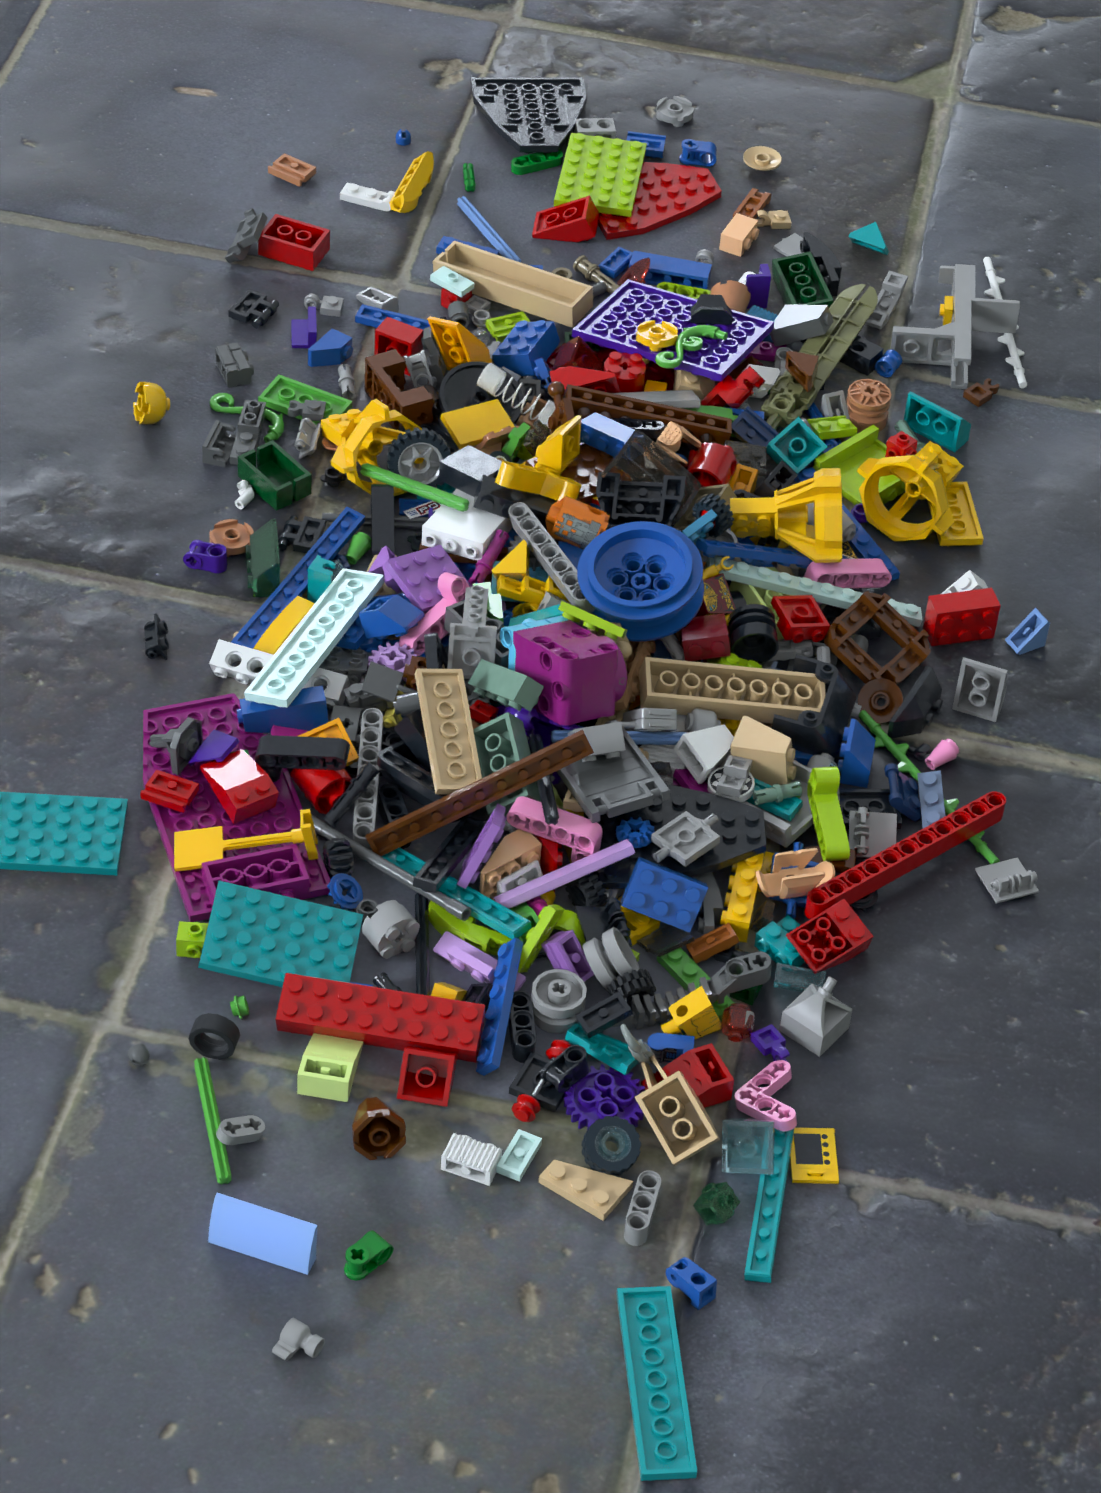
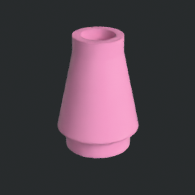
[925,739,959,770]

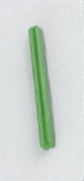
[360,463,469,512]
[194,1057,232,1184]

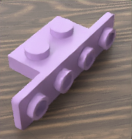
[433,931,526,992]

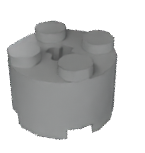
[362,900,420,959]

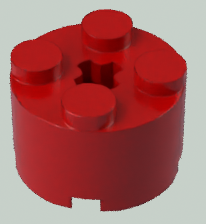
[604,351,646,393]

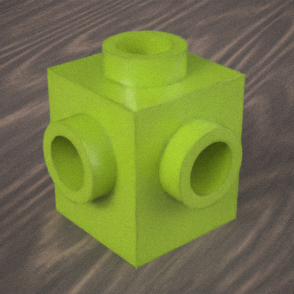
[176,921,209,958]

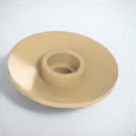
[743,146,781,171]

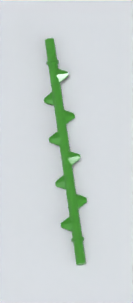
[859,710,1000,864]

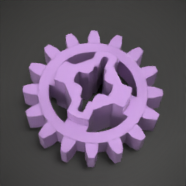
[368,642,417,682]

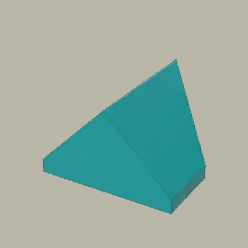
[848,222,889,255]

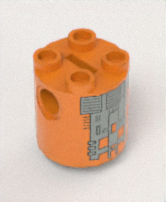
[545,495,610,550]

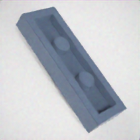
[917,770,946,828]

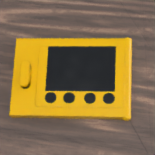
[790,1128,839,1184]

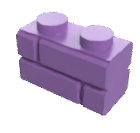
[541,930,594,982]

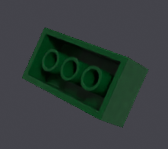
[772,251,834,308]

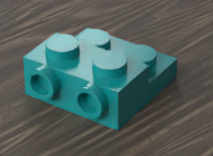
[754,915,805,973]

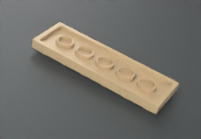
[415,669,482,794]

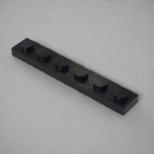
[413,816,486,893]

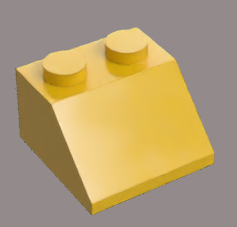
[536,415,581,473]

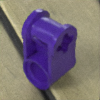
[183,540,228,573]

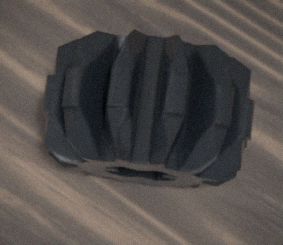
[322,838,355,878]

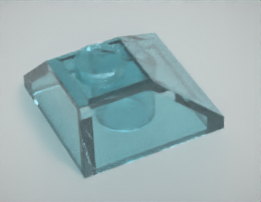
[722,1118,774,1175]

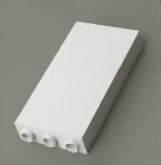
[422,489,513,561]

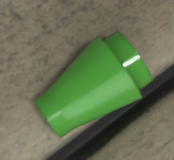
[345,532,372,565]

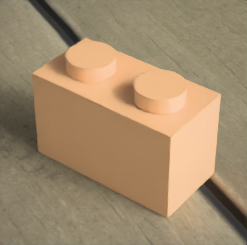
[719,213,759,257]

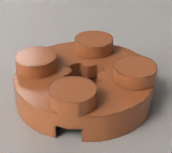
[210,519,254,557]

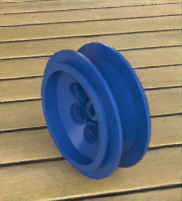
[577,521,704,641]

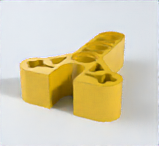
[495,461,582,501]

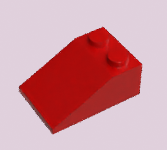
[532,195,599,242]
[550,366,622,398]
[200,749,279,824]

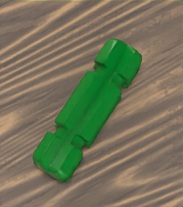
[463,163,476,192]

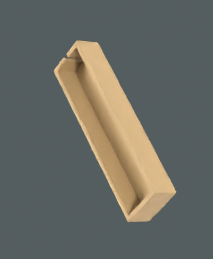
[433,241,593,328]

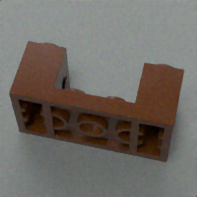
[364,349,434,431]

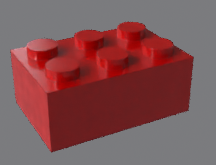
[258,214,330,271]
[923,588,1001,646]

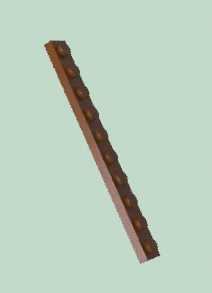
[366,729,594,856]

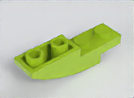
[428,901,512,957]

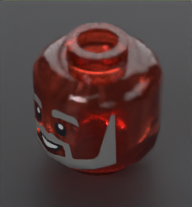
[721,1003,755,1042]

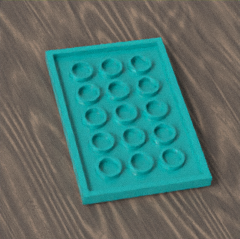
[0,792,128,876]
[198,881,363,987]

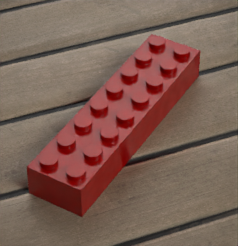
[275,973,485,1063]

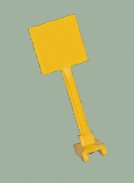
[174,809,318,872]

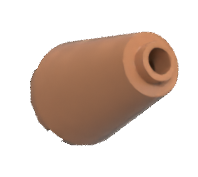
[710,280,751,313]

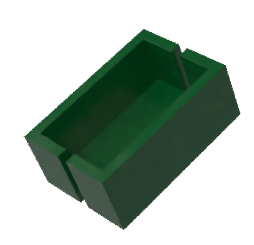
[238,440,312,511]

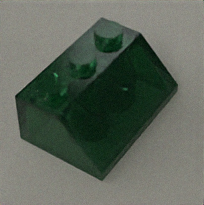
[245,519,280,597]

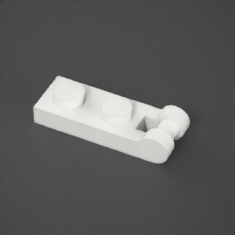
[340,183,395,212]

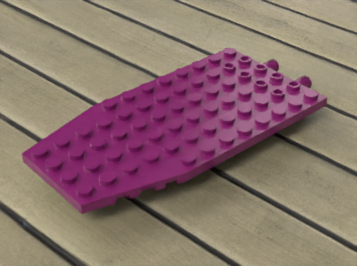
[143,693,330,922]

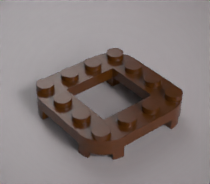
[824,591,931,686]

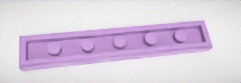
[493,839,635,909]

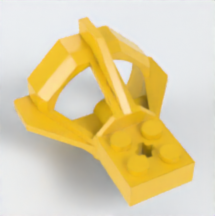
[321,399,424,496]
[857,441,964,541]
[730,468,842,563]

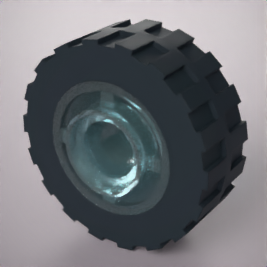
[581,1116,641,1176]

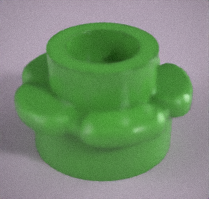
[230,995,250,1020]

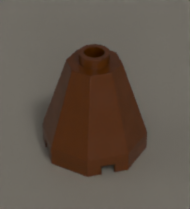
[352,1097,406,1160]

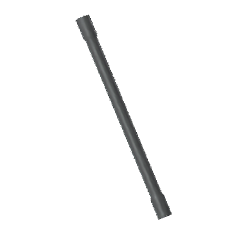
[312,815,471,921]

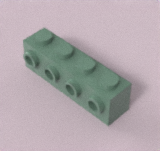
[468,659,544,712]

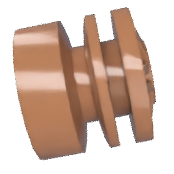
[846,379,892,433]

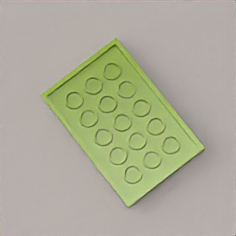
[554,133,647,217]

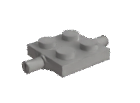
[651,811,720,867]

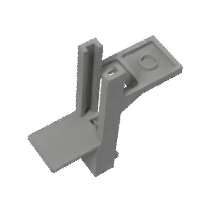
[890,264,1020,389]

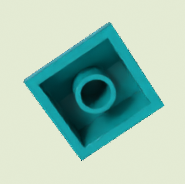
[765,417,828,475]

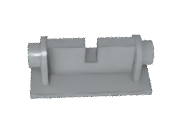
[295,418,321,459]

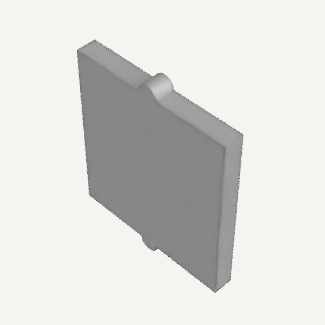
[773,233,804,256]

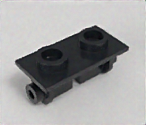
[144,614,169,660]

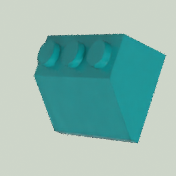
[904,391,971,453]

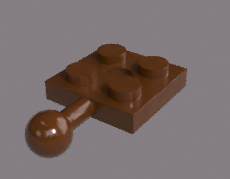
[548,381,574,433]

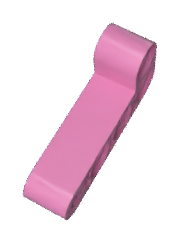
[804,558,892,605]
[399,572,469,656]
[506,796,603,862]

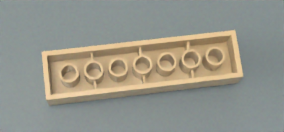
[639,657,826,723]

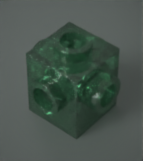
[693,1182,740,1225]

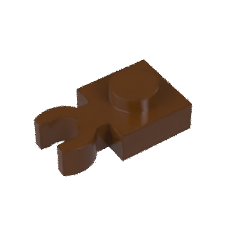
[963,378,999,407]

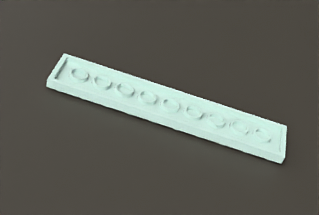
[244,568,384,708]

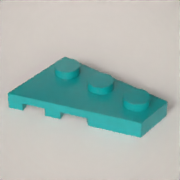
[565,1023,639,1075]

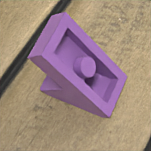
[368,546,402,594]

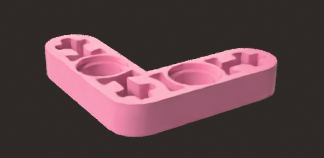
[734,1060,797,1131]

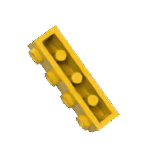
[720,853,765,943]

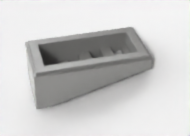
[356,287,399,313]

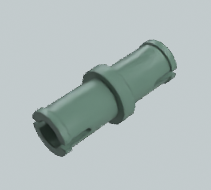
[752,781,802,806]

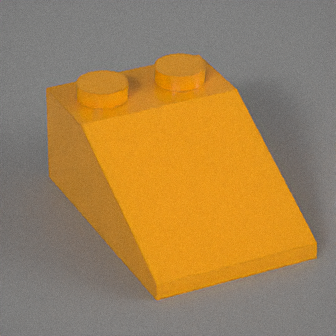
[427,316,492,370]

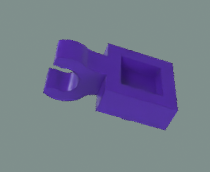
[750,1024,790,1063]

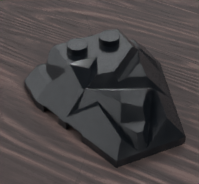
[596,472,686,530]

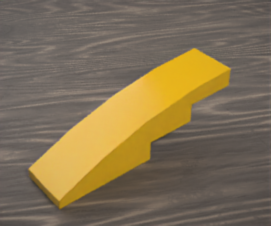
[497,575,569,604]
[253,596,315,668]

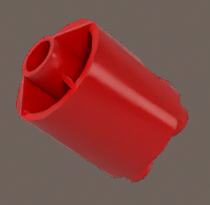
[684,442,737,495]
[290,768,352,814]

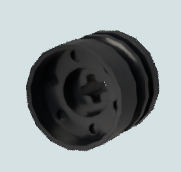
[728,604,779,664]

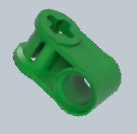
[344,1230,394,1281]

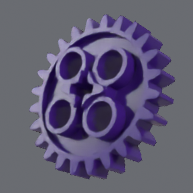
[564,1064,645,1137]

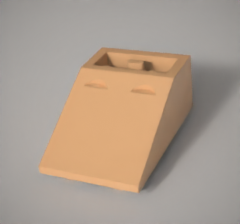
[479,829,542,900]

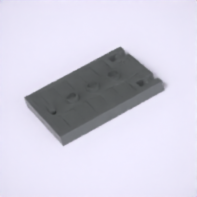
[556,726,670,823]

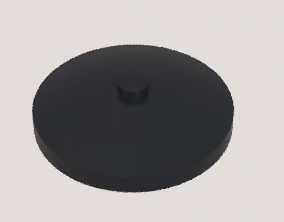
[438,361,523,424]

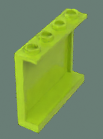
[813,425,906,505]

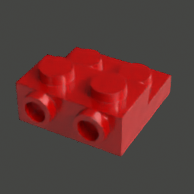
[771,595,830,643]

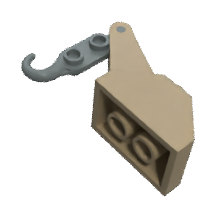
[620,1024,720,1166]

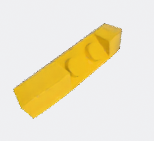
[389,151,434,213]

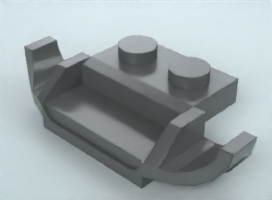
[225,208,268,263]

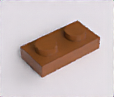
[685,923,739,964]

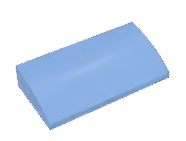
[208,1193,317,1275]

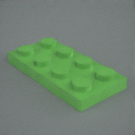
[258,374,353,425]

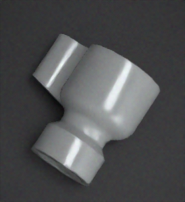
[272,1317,325,1361]

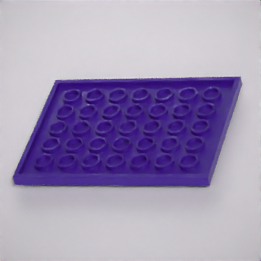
[572,279,774,381]

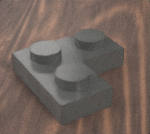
[421,327,447,384]

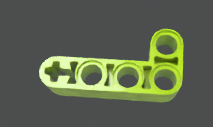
[807,766,850,861]

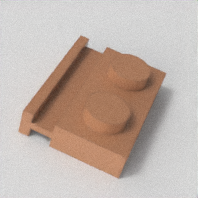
[268,153,316,187]

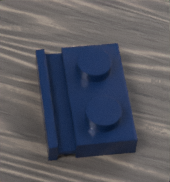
[732,406,779,457]

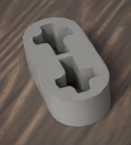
[216,1115,265,1145]

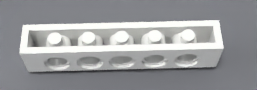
[209,639,350,709]

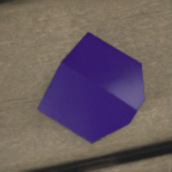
[188,729,240,766]

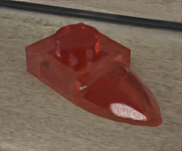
[617,257,650,286]

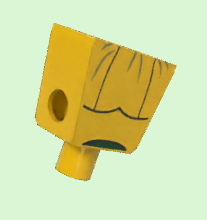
[660,986,724,1039]

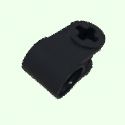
[541,1045,589,1093]

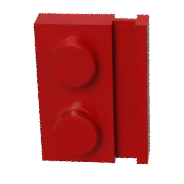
[140,769,199,813]

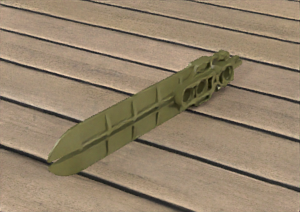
[761,284,878,430]

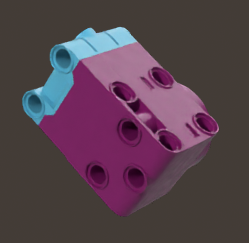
[500,616,627,726]

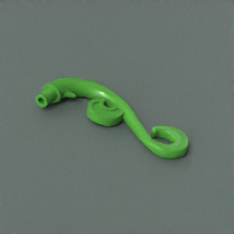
[655,325,728,368]
[210,393,284,443]

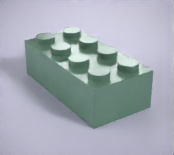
[473,712,541,821]

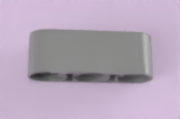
[624,1170,661,1246]

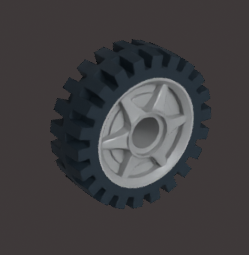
[386,427,451,493]

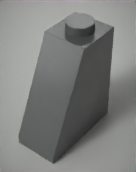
[769,305,834,346]

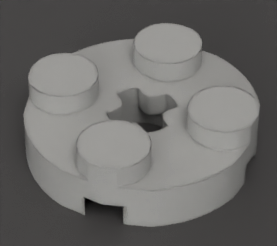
[656,96,694,127]

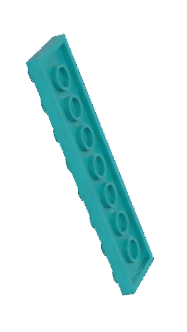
[616,1286,697,1481]

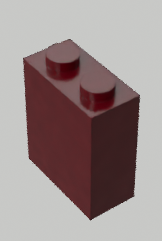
[681,613,731,661]

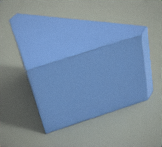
[1005,608,1050,655]

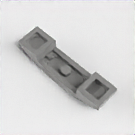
[865,271,908,329]

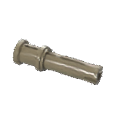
[573,255,620,294]

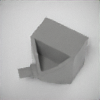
[779,976,852,1057]

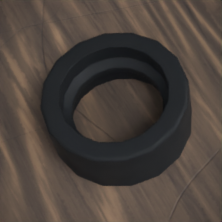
[188,1013,240,1060]

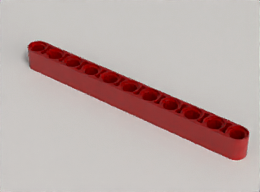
[805,791,1006,919]

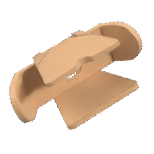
[654,421,702,468]
[756,848,835,899]

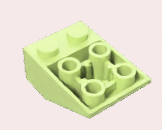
[297,1033,363,1102]

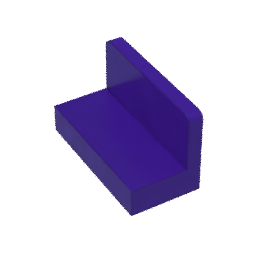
[745,264,771,309]
[291,306,317,348]

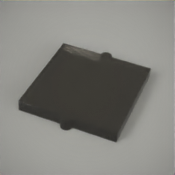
[636,925,695,957]

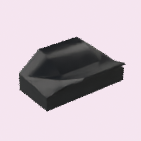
[690,294,733,325]

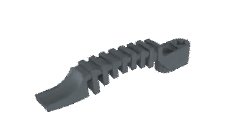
[609,951,771,1030]

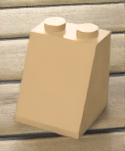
[730,716,796,786]

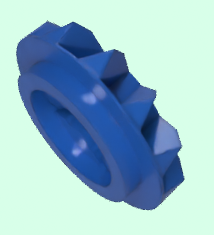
[616,817,654,848]
[327,873,363,911]

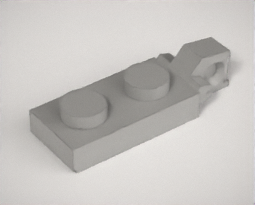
[763,639,813,663]

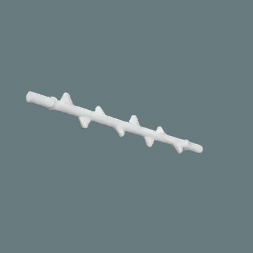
[983,257,1027,388]

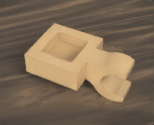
[756,210,792,229]

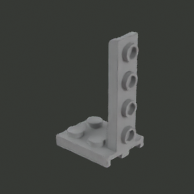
[447,586,497,679]

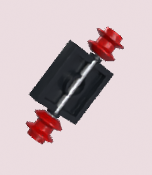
[509,1040,571,1122]

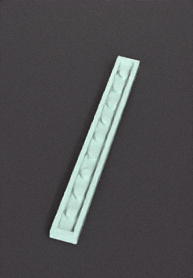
[707,556,922,627]

